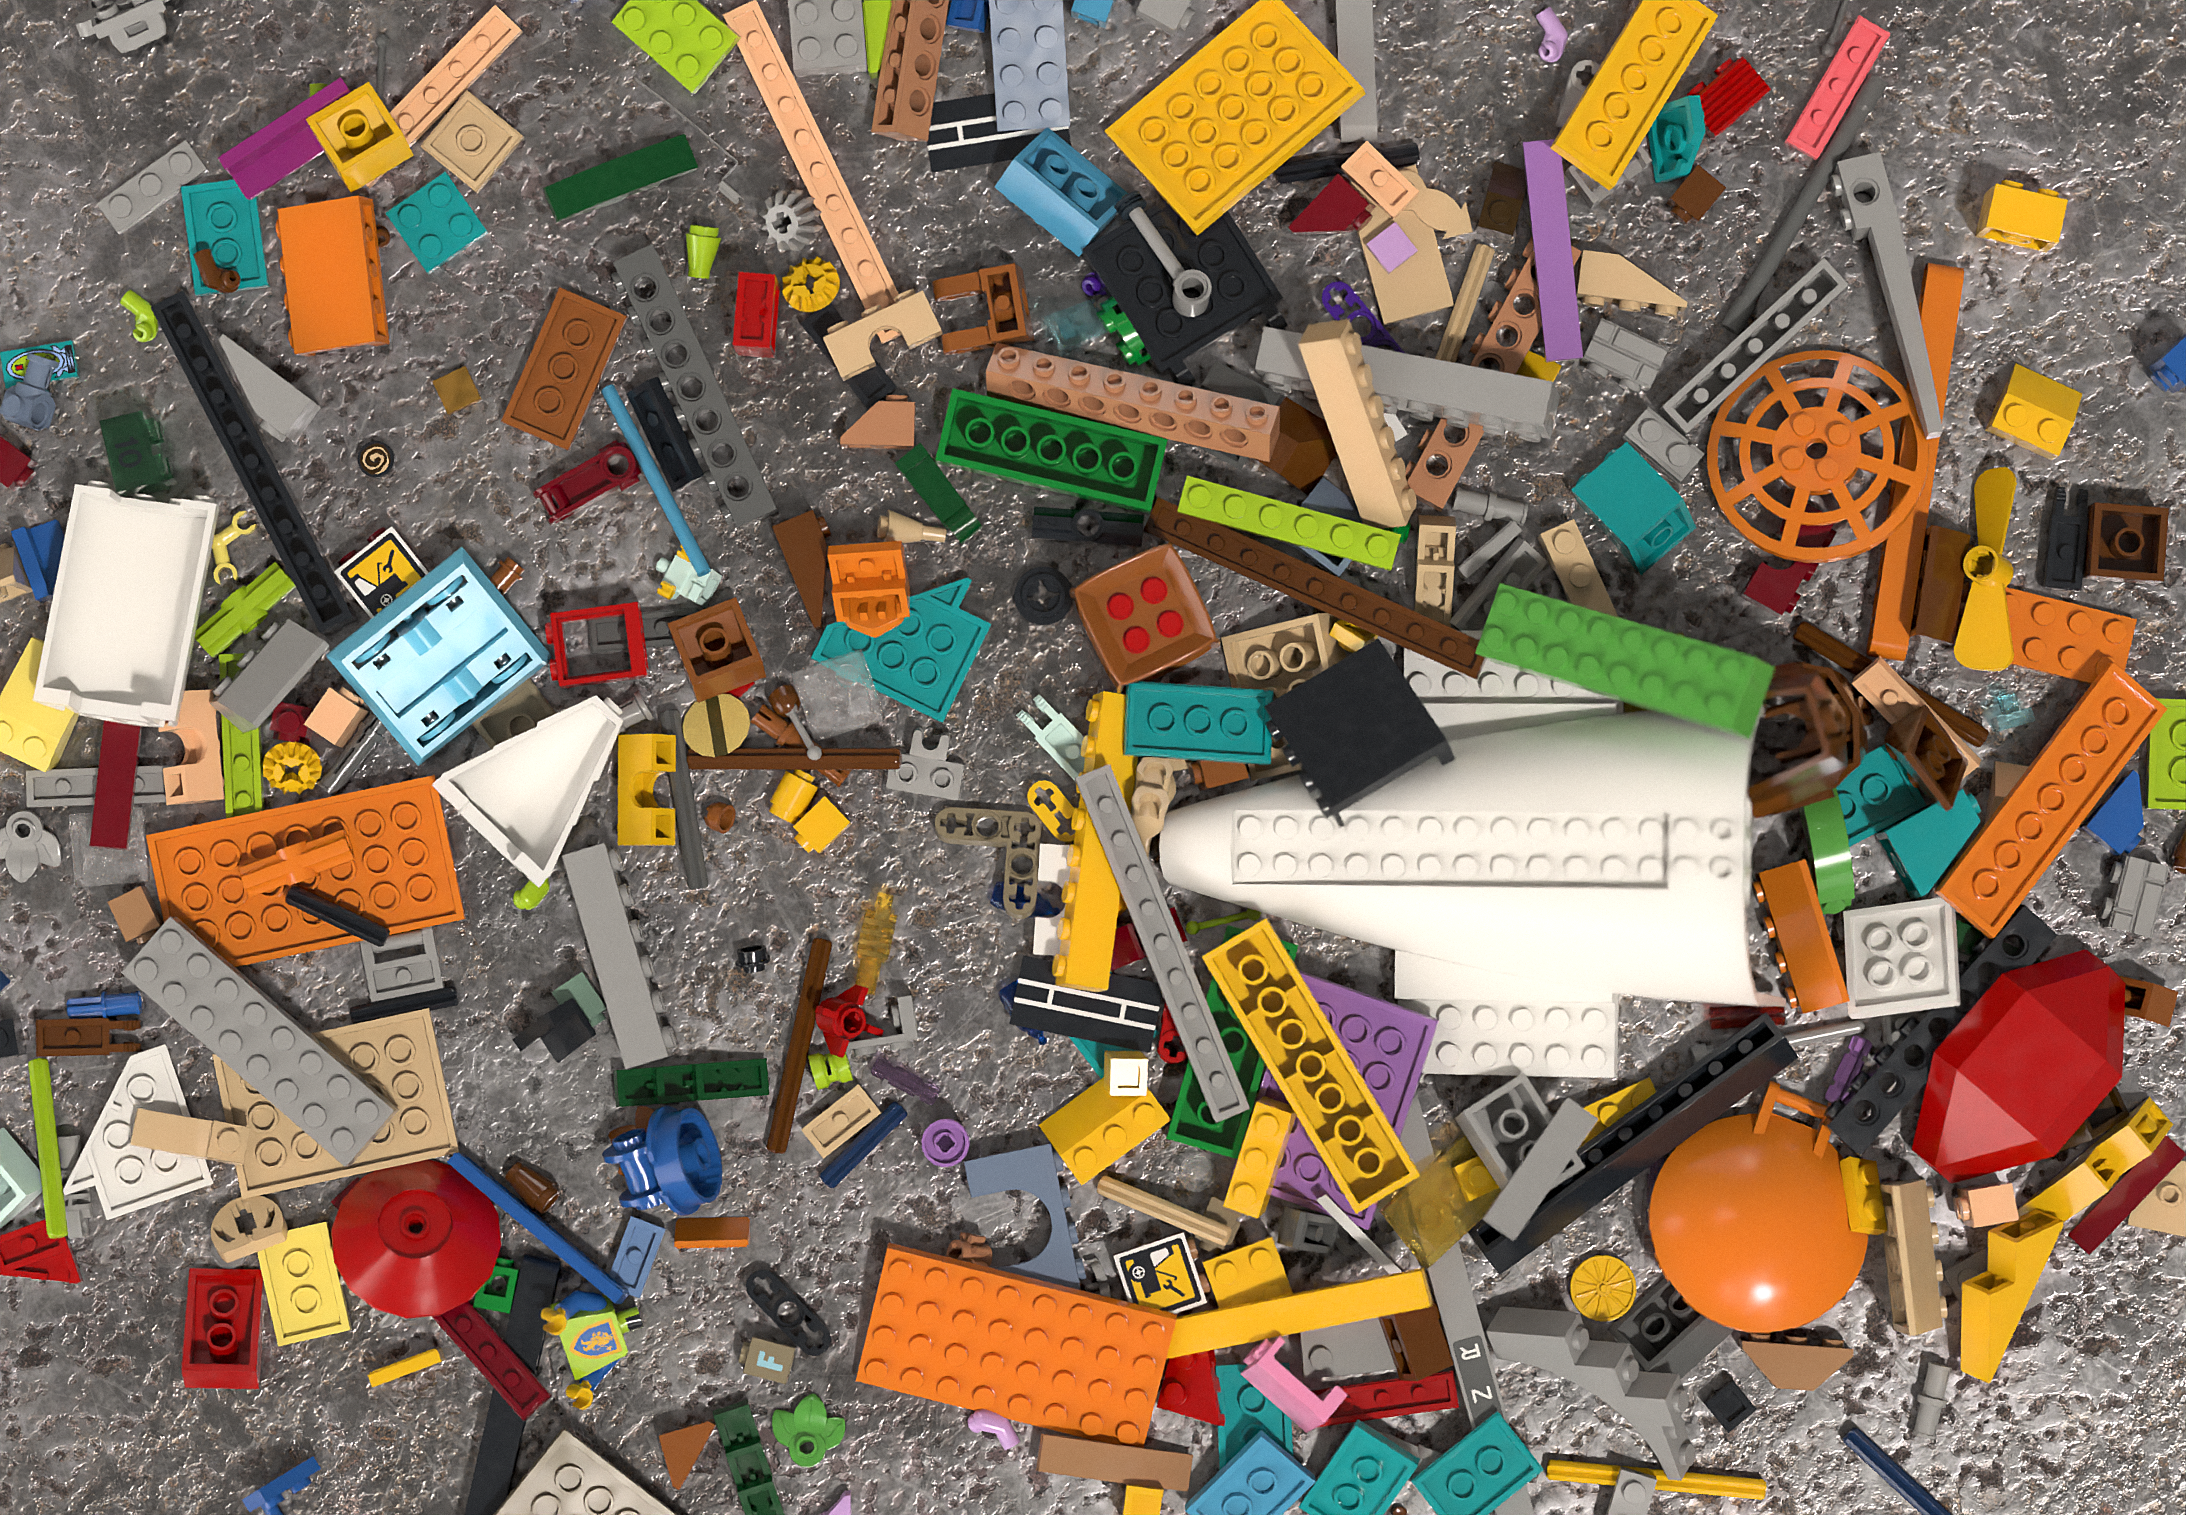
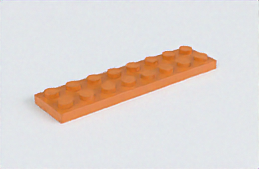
[1934,662,2167,938]

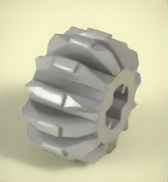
[759,189,823,251]

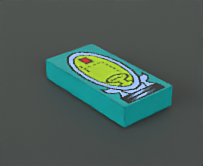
[0,340,80,389]

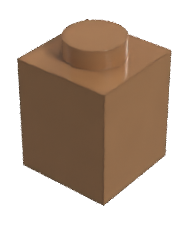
[107,886,164,946]

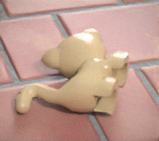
[1131,757,1176,858]

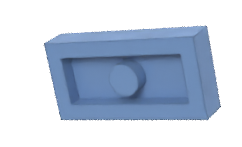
[609,1216,667,1298]

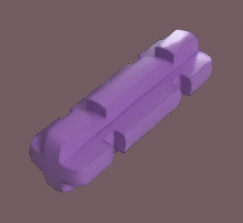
[1825,1035,1872,1103]

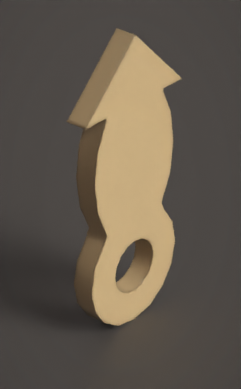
[1399,170,1473,240]

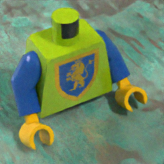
[541,1290,644,1409]

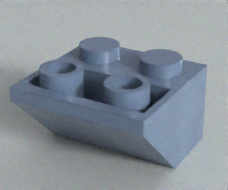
[1288,477,1363,577]

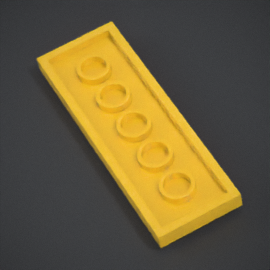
[1550,0,1718,190]

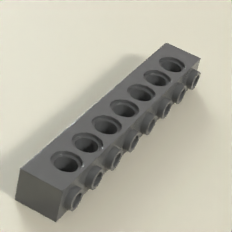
[611,243,779,530]

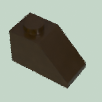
[1475,161,1527,242]

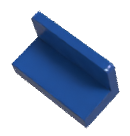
[11,519,65,603]

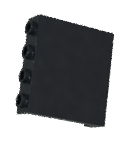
[1264,639,1456,828]

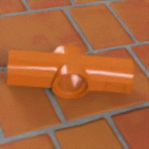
[239,829,355,897]

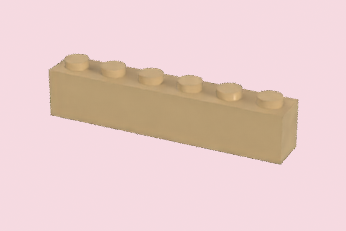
[1298,319,1417,529]

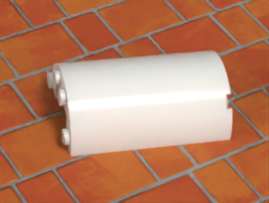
[33,481,219,727]

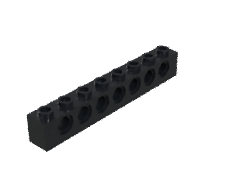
[1822,904,2058,1156]

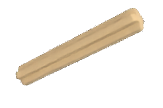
[1435,243,1495,363]
[1097,1176,1232,1245]

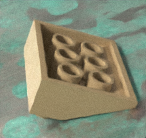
[1221,613,1346,781]
[1880,1178,1947,1336]

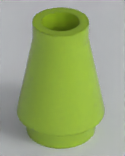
[685,224,721,279]

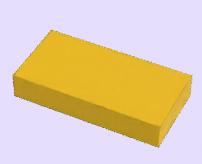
[368,1346,446,1387]

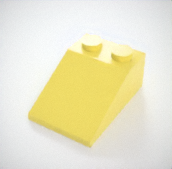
[0,637,79,773]

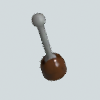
[768,685,822,760]

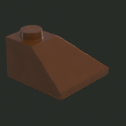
[1247,397,1337,496]

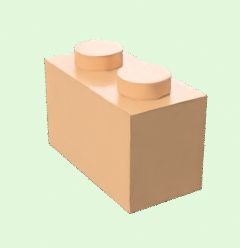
[304,687,369,748]
[1953,1181,2019,1228]

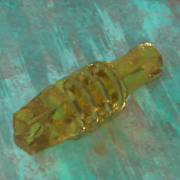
[855,892,898,995]

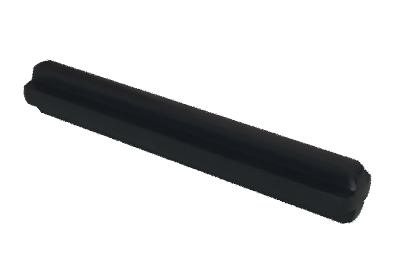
[1276,143,1420,184]

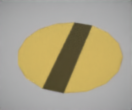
[682,694,750,757]

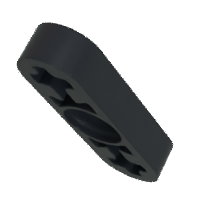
[746,1269,832,1356]

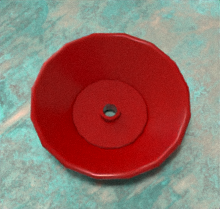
[331,1159,502,1318]

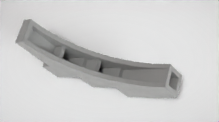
[1486,1306,1695,1481]

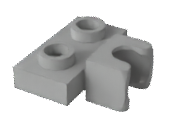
[886,726,965,801]

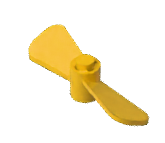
[1954,467,2017,672]

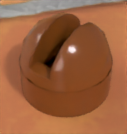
[703,802,736,834]

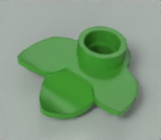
[772,1393,846,1468]

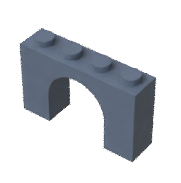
[964,1143,1086,1289]

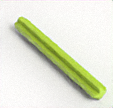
[28,1058,68,1239]

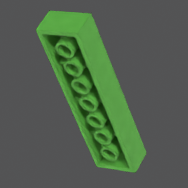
[1476,583,1775,740]

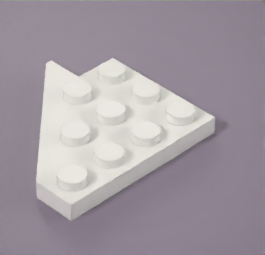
[63,1044,213,1220]

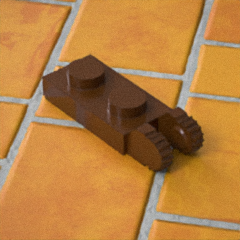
[36,1018,141,1057]

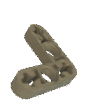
[935,807,1041,919]

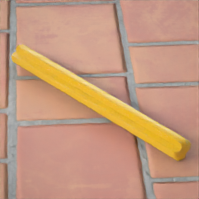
[1546,1459,1766,1500]

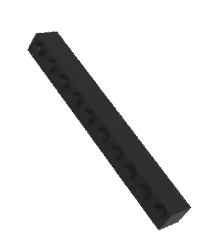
[151,290,358,636]
[1467,1012,1799,1275]

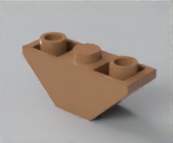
[1738,1333,1853,1391]

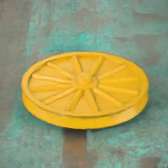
[1570,1255,1637,1322]

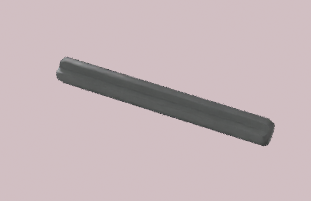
[660,709,708,890]

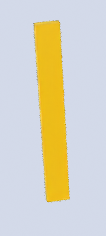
[1166,1267,1433,1359]

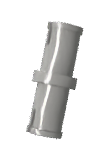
[1451,487,1529,526]
[1912,1362,1952,1440]

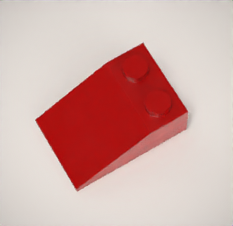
[181,1268,264,1389]

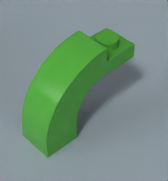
[1799,788,1855,914]

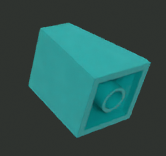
[1571,442,1696,575]
[1875,789,1981,898]

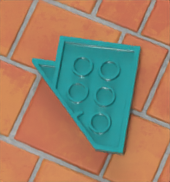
[811,578,992,723]

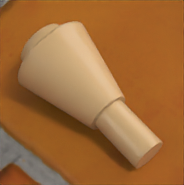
[877,509,946,543]

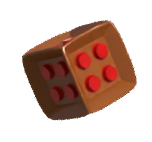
[1069,541,1220,694]

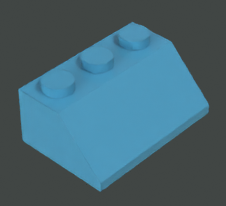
[995,128,1129,256]

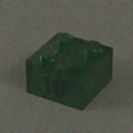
[99,410,174,498]

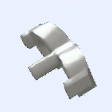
[1084,1257,1111,1298]

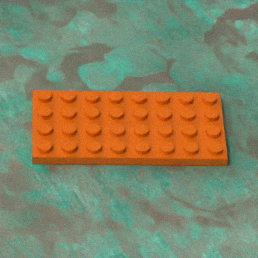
[146,775,466,967]
[856,1243,1177,1448]

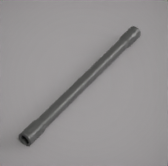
[1720,74,1888,335]

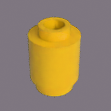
[769,770,818,825]

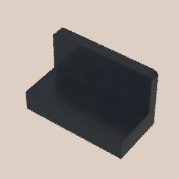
[513,997,596,1063]

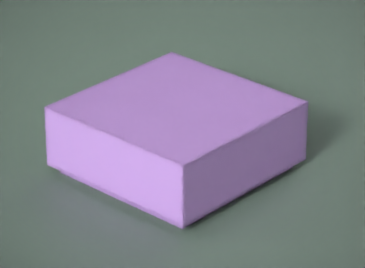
[1366,222,1418,274]

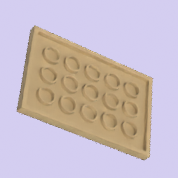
[212,1008,460,1199]

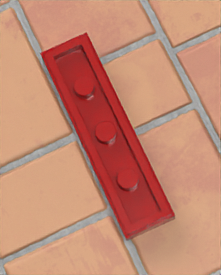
[1310,1370,1459,1428]

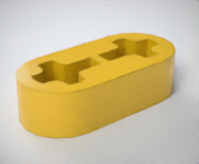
[1027,780,1075,842]

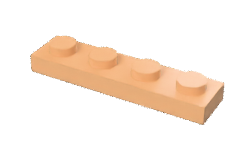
[1852,656,1981,778]

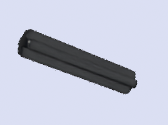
[285,885,390,947]
[350,986,459,1024]

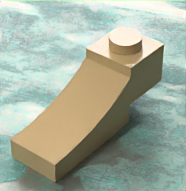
[1414,515,1456,627]
[130,1108,250,1166]

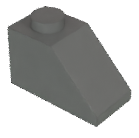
[1277,1207,1339,1255]

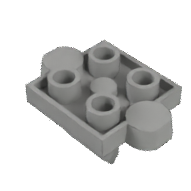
[75,0,170,53]

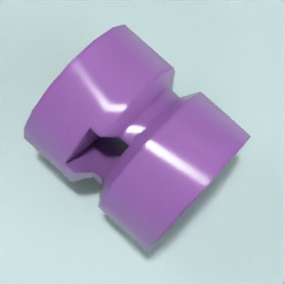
[921,1118,970,1167]

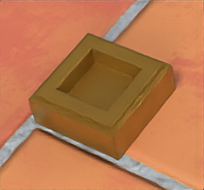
[432,366,482,415]

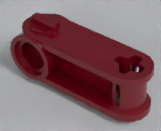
[532,440,643,526]

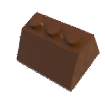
[1909,525,1975,646]

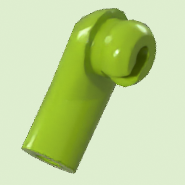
[513,878,550,910]

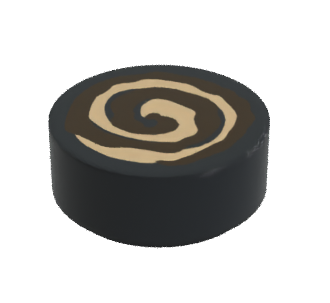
[357,441,396,479]

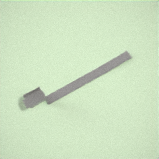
[634,76,743,205]

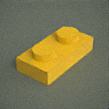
[1840,1157,1888,1235]

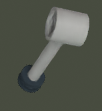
[1115,190,1211,317]

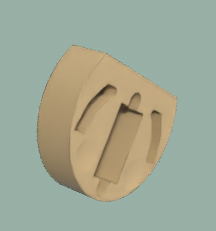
[211,1196,288,1263]

